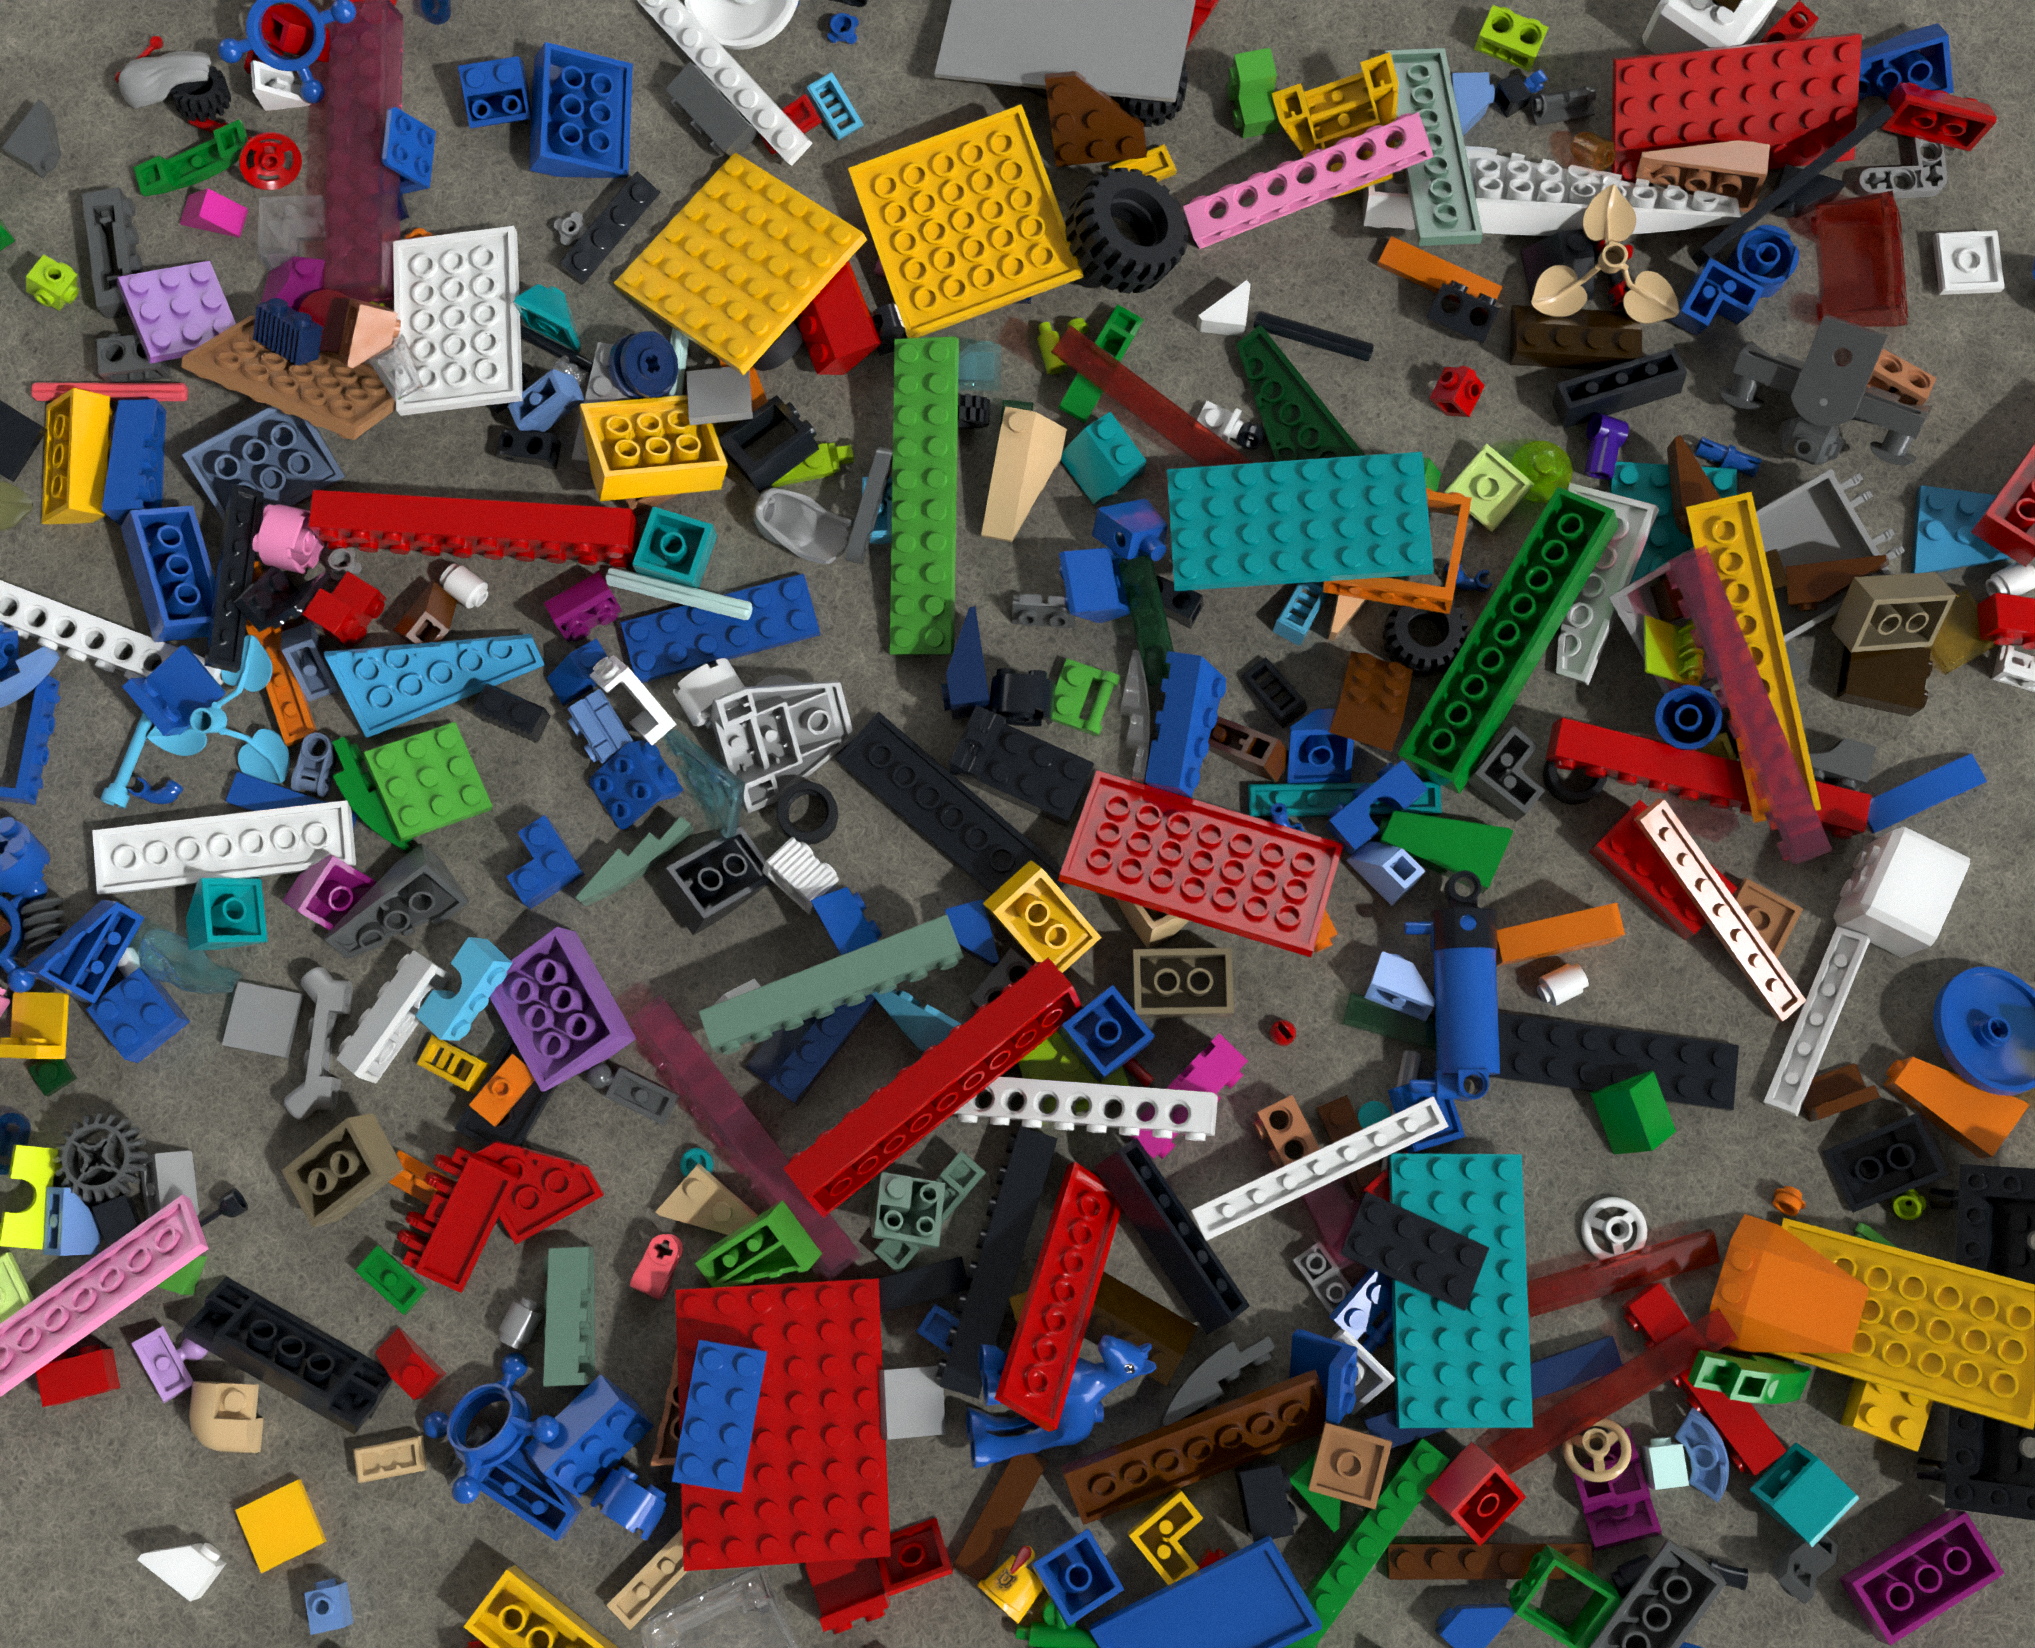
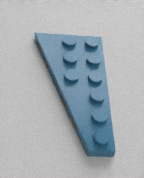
[1911,485,2012,573]
[324,634,545,738]

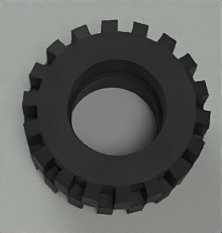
[1111,61,1188,127]
[1383,599,1468,676]

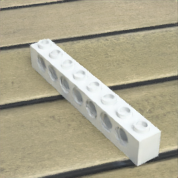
[0,580,224,686]
[953,1077,1218,1141]

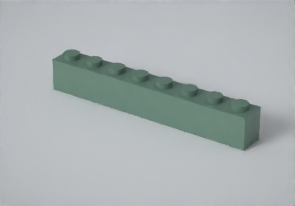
[698,915,964,1055]

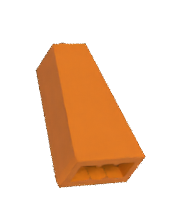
[1496,903,1625,966]
[1883,1057,2029,1159]

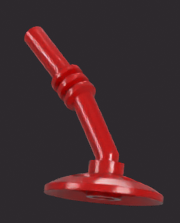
[189,117,302,190]

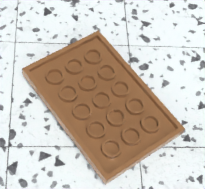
[181,315,396,440]

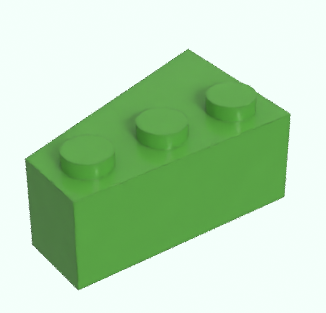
[695,1200,822,1288]

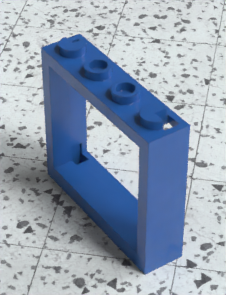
[0,670,61,805]

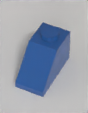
[547,638,608,706]
[945,899,999,967]
[1435,1603,1515,1648]

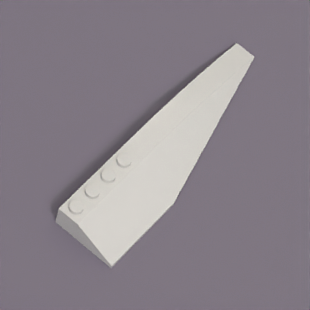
[1363,142,1741,236]

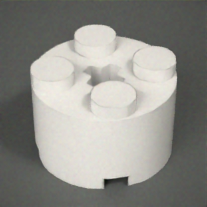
[673,658,745,729]

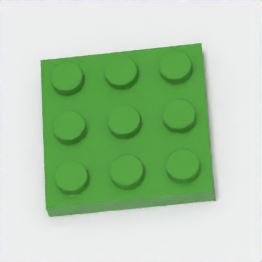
[363,722,493,842]

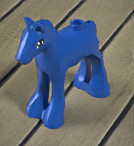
[966,1335,1157,1468]

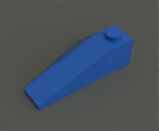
[1858,23,1954,100]

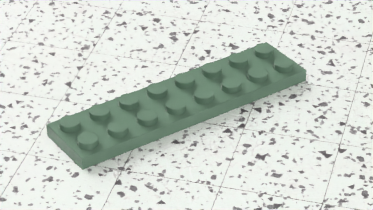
[1385,48,1483,246]

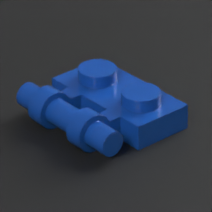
[1329,1269,1393,1354]

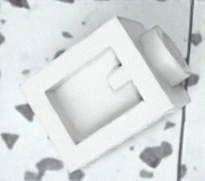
[1193,401,1244,446]

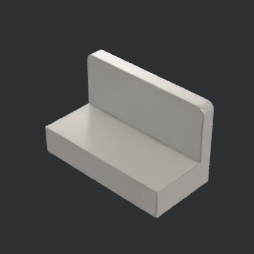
[140,1151,199,1220]

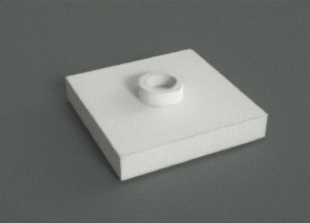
[1932,230,2005,295]

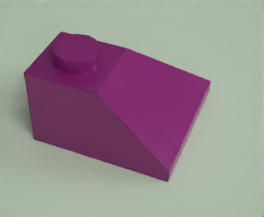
[261,256,331,312]
[282,854,377,930]

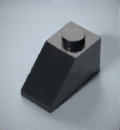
[1772,164,1845,218]

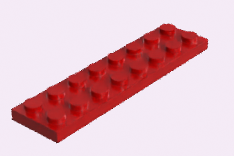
[994,1162,1122,1432]

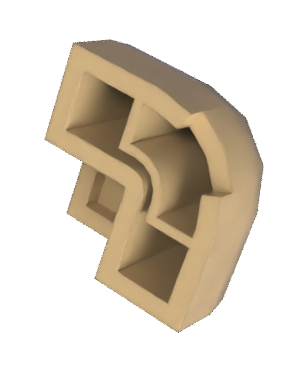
[189,1381,264,1453]

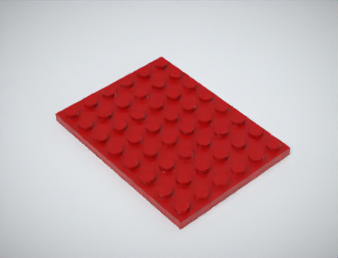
[675,1278,891,1571]

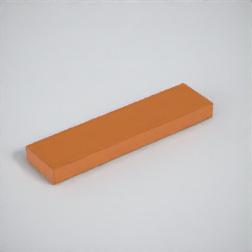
[1377,236,1503,316]

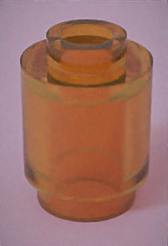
[1570,132,1616,171]

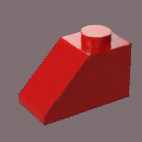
[375,1327,447,1400]

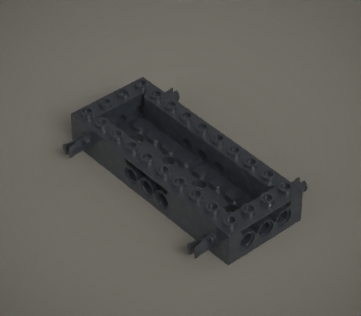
[1917,1164,2035,1521]

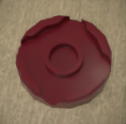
[298,288,350,352]

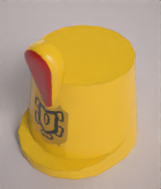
[977,1546,1044,1624]

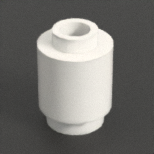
[1985,562,2035,596]
[440,564,488,609]
[1537,963,1589,1007]

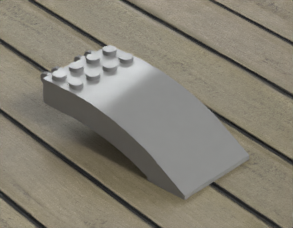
[1608,468,1905,695]

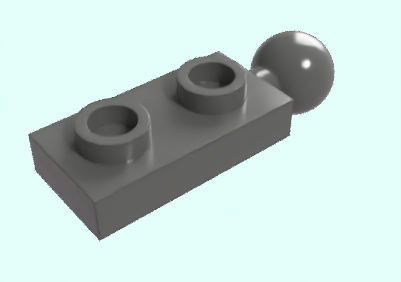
[585,1062,680,1126]

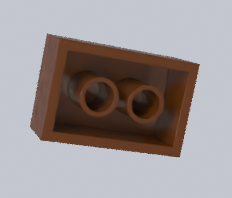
[1329,651,1413,751]

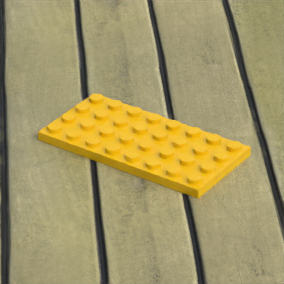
[1771,1218,2035,1430]

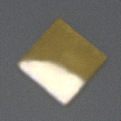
[1927,589,1997,675]

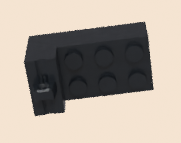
[949,705,1094,828]

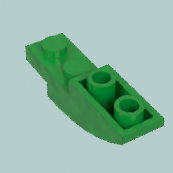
[1058,304,1144,423]
[332,737,414,853]
[1687,1350,1812,1404]

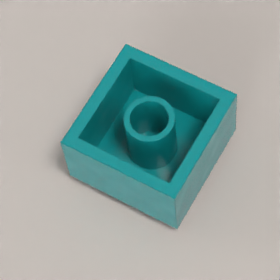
[632,506,717,589]

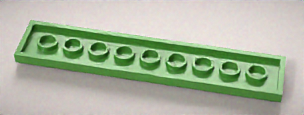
[890,337,959,655]

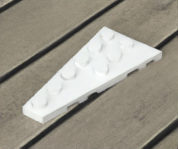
[1556,483,1659,685]

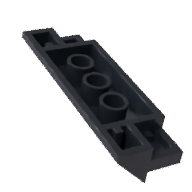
[182,1277,393,1435]

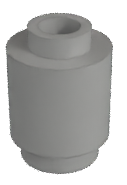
[498,1296,543,1350]

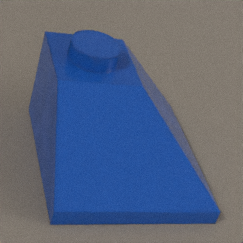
[1286,708,1354,784]

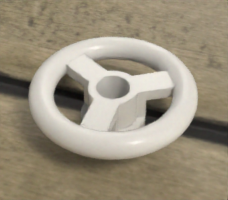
[1581,1197,1647,1264]

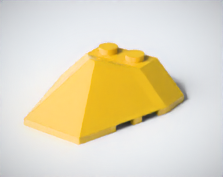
[1271,52,1399,198]

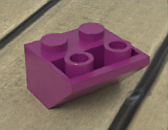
[544,571,622,642]

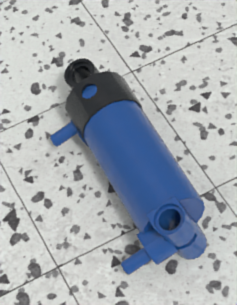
[1404,870,1500,1102]

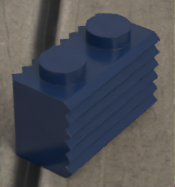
[253,298,324,366]

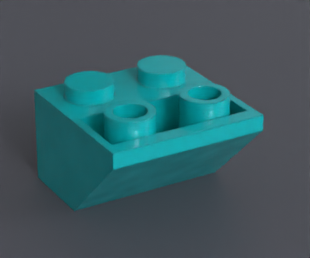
[1750,1442,1859,1547]

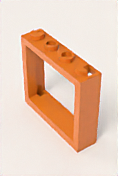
[1323,487,1472,614]

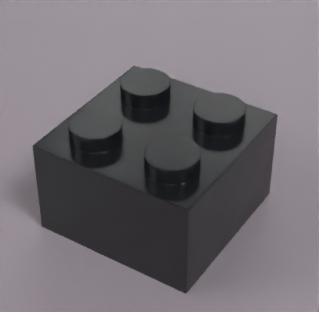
[1234,1460,1298,1542]

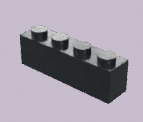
[1552,347,1687,429]

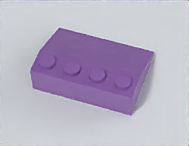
[490,927,636,1092]

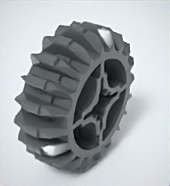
[53,1112,149,1203]

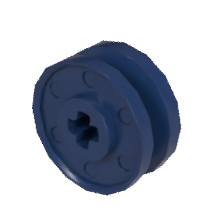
[608,331,679,399]

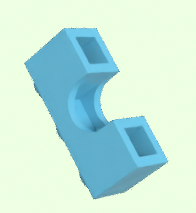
[415,937,513,1041]

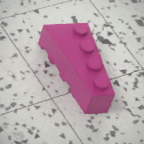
[1126,1033,1248,1160]

